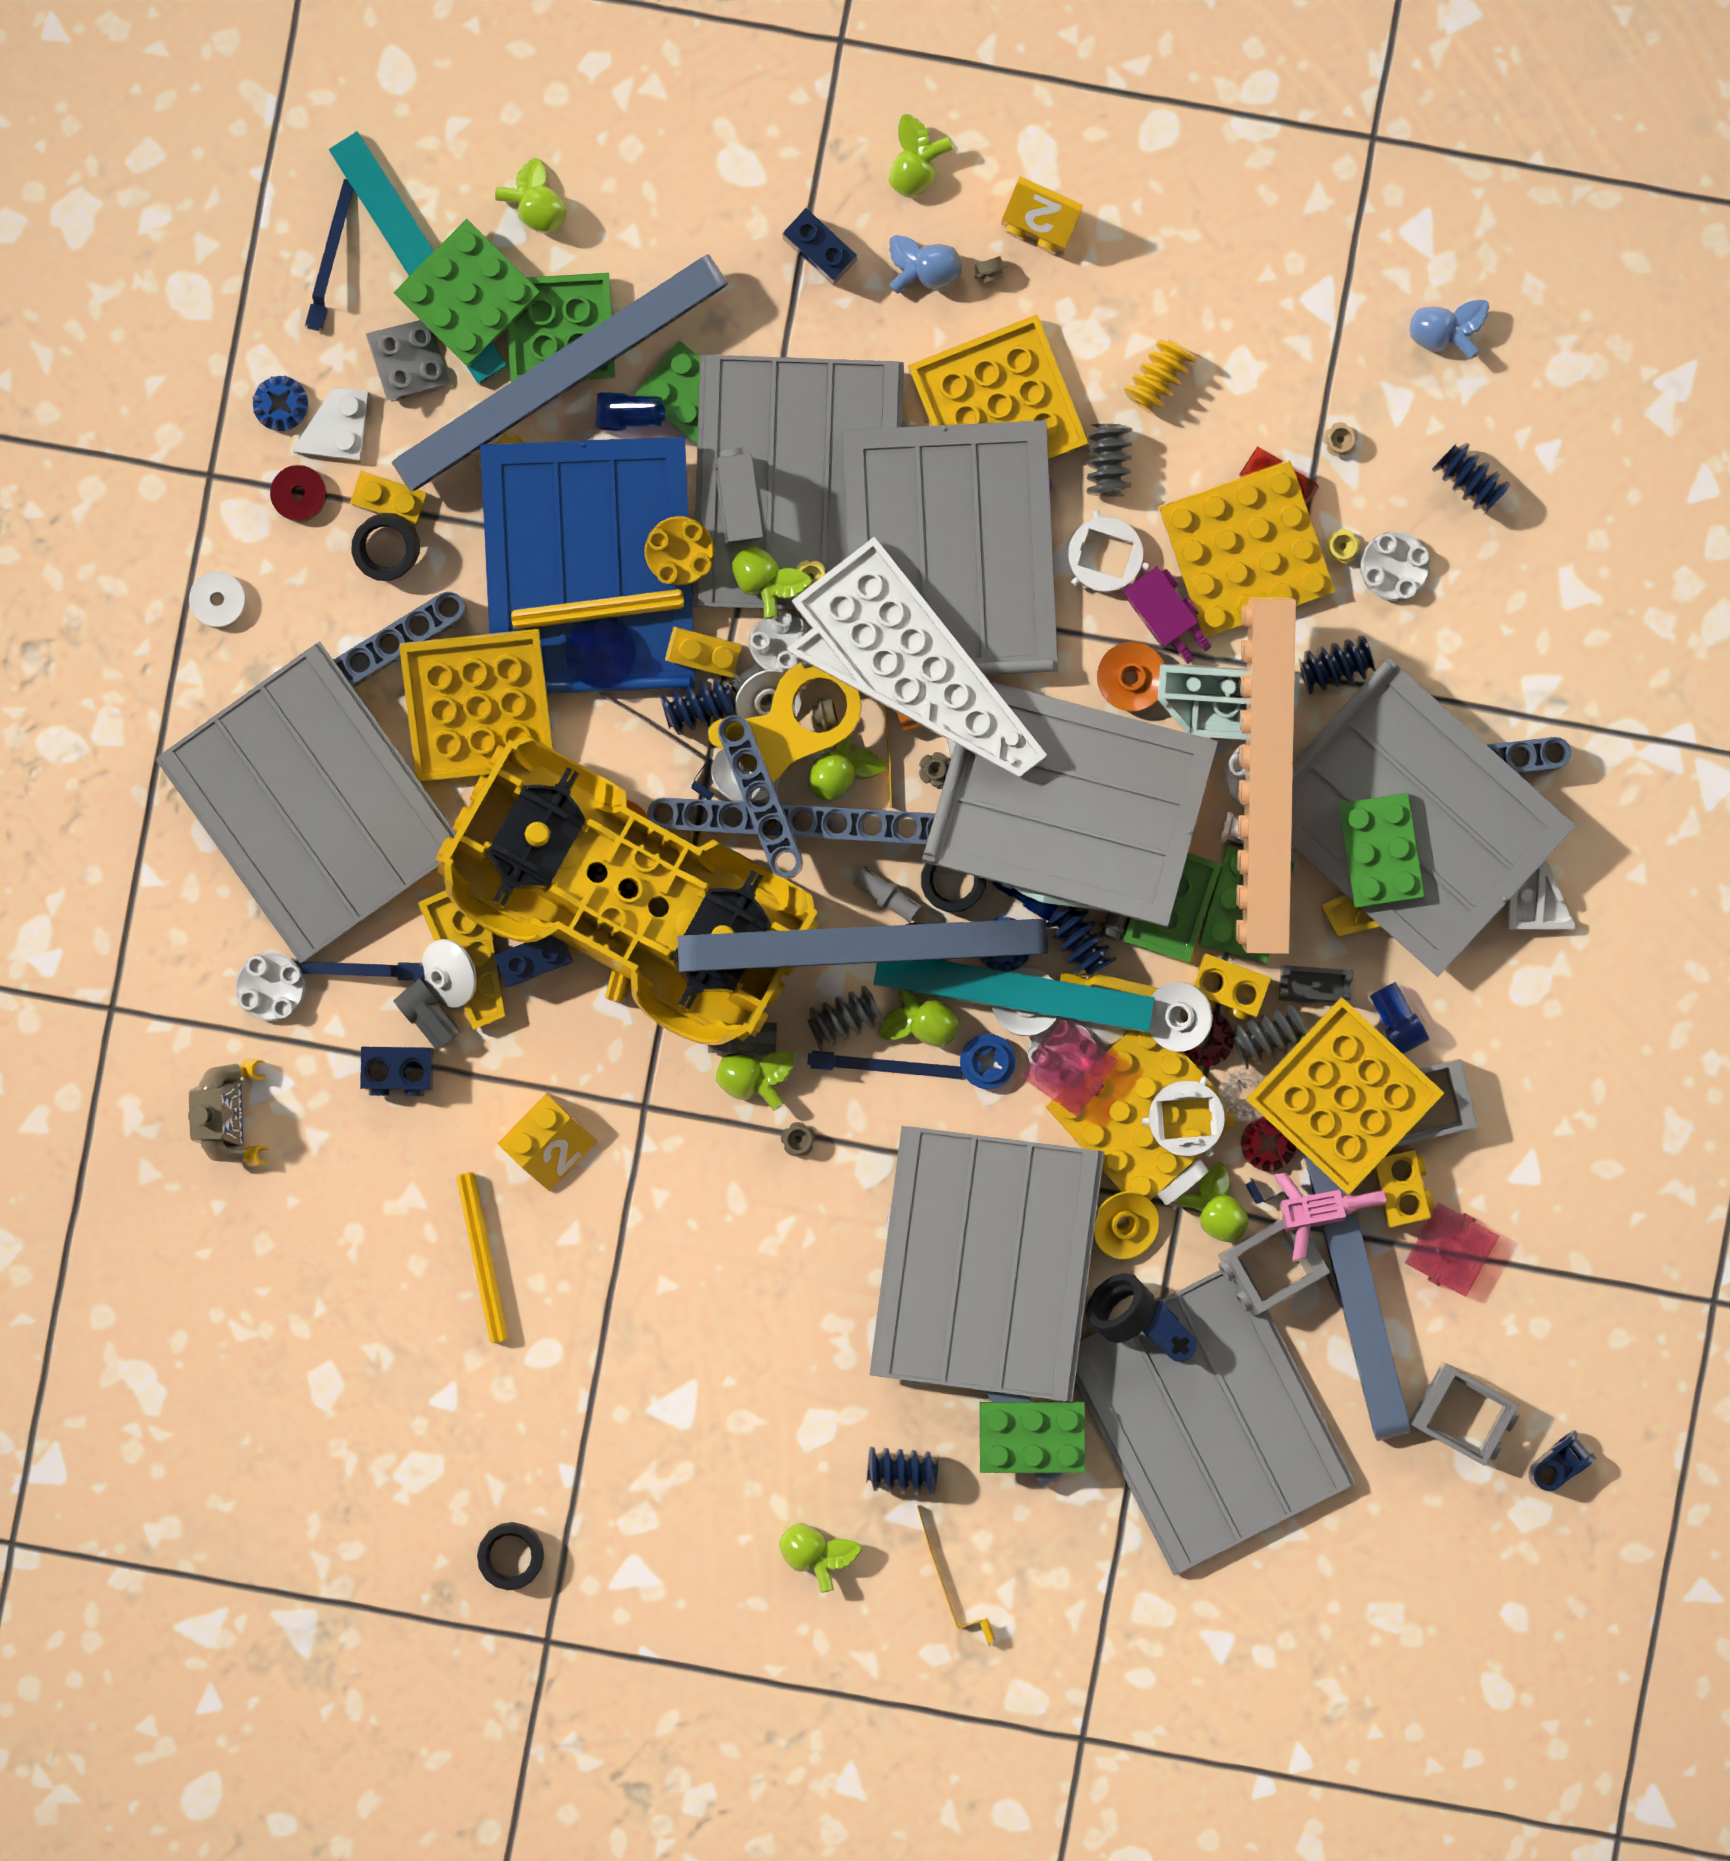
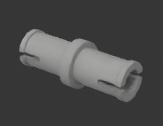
[852,866,922,923]

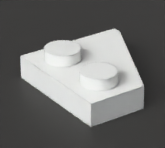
[293,387,369,461]
[1506,860,1575,929]

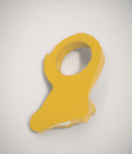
[708,662,862,783]

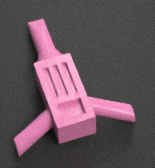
[1274,1173,1386,1261]

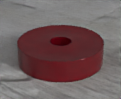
[270,465,327,522]

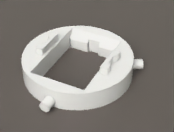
[1068,510,1149,592]
[1142,1077,1225,1157]

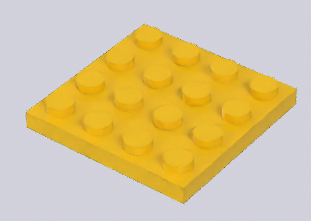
[908,314,1089,460]
[1158,460,1335,637]
[399,629,554,781]
[1246,997,1444,1195]
[1045,1030,1242,1200]

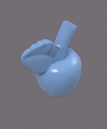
[889,235,962,294]
[1409,300,1489,360]

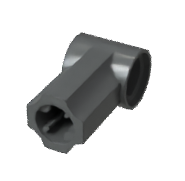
[393,978,461,1051]
[708,1022,777,1054]

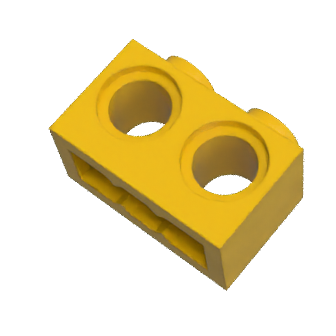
[1192,953,1271,1021]
[1374,1149,1435,1227]

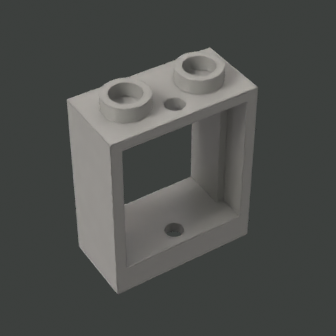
[713,448,763,544]
[1395,1059,1478,1147]
[1218,1217,1330,1316]
[1409,1362,1520,1466]

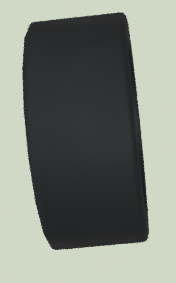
[351,513,420,581]
[921,863,986,912]
[1086,1273,1156,1343]
[477,1522,544,1590]

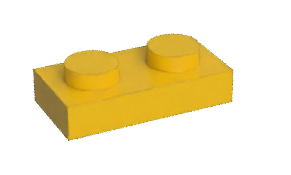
[350,471,428,526]
[665,626,742,678]

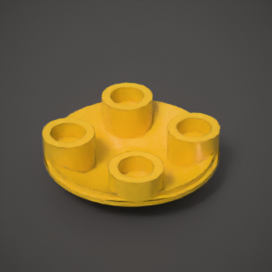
[645,516,715,585]

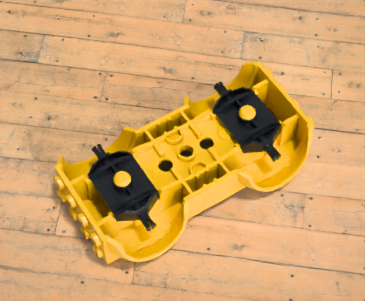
[435,736,819,1045]

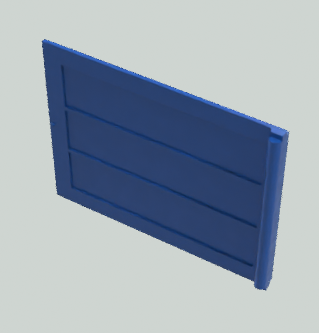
[480,437,696,694]

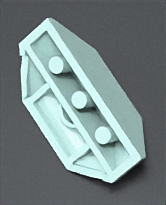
[1158,664,1300,740]

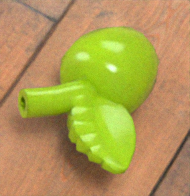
[888,114,954,198]
[495,158,567,233]
[732,547,812,619]
[808,736,886,801]
[878,989,959,1047]
[716,1051,795,1111]
[1178,1162,1249,1243]
[779,1523,862,1593]

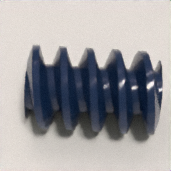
[1432,442,1510,516]
[1298,635,1376,695]
[660,678,736,735]
[1047,906,1117,977]
[866,1446,939,1496]

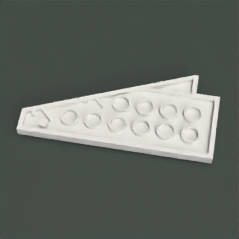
[787,537,1047,778]

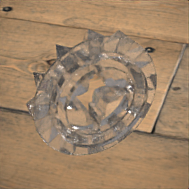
[1218,1066,1266,1122]

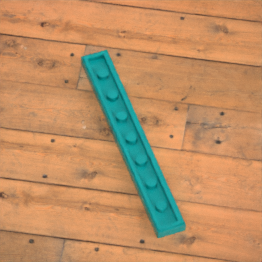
[328,131,507,385]
[873,960,1155,1033]

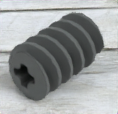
[1086,424,1133,497]
[807,985,884,1051]
[1233,1004,1308,1069]

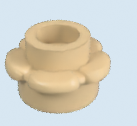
[1323,422,1358,456]

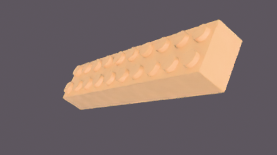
[1236,597,1296,954]

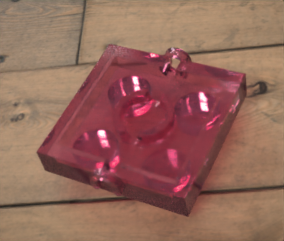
[1021,1020,1119,1118]
[1404,1202,1499,1297]

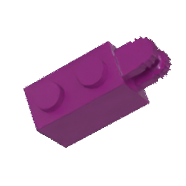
[1122,566,1211,664]

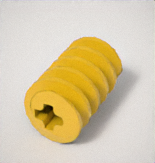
[1124,340,1197,417]

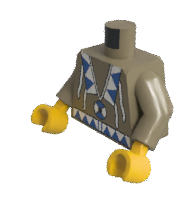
[188,1059,268,1167]

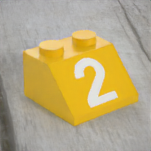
[1001,176,1084,254]
[497,1093,598,1191]

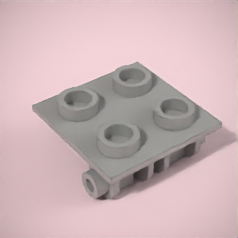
[366,320,450,402]

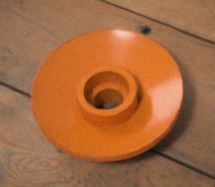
[1097,642,1164,711]

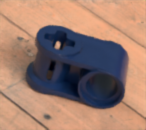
[1142,1298,1196,1362]
[1528,1430,1597,1491]

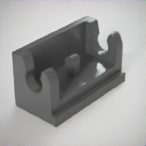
[1278,965,1353,1004]

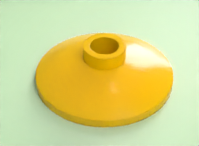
[1094,1192,1159,1259]

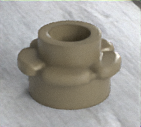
[974,256,1008,283]
[812,697,838,731]
[919,752,950,787]
[781,1122,815,1156]

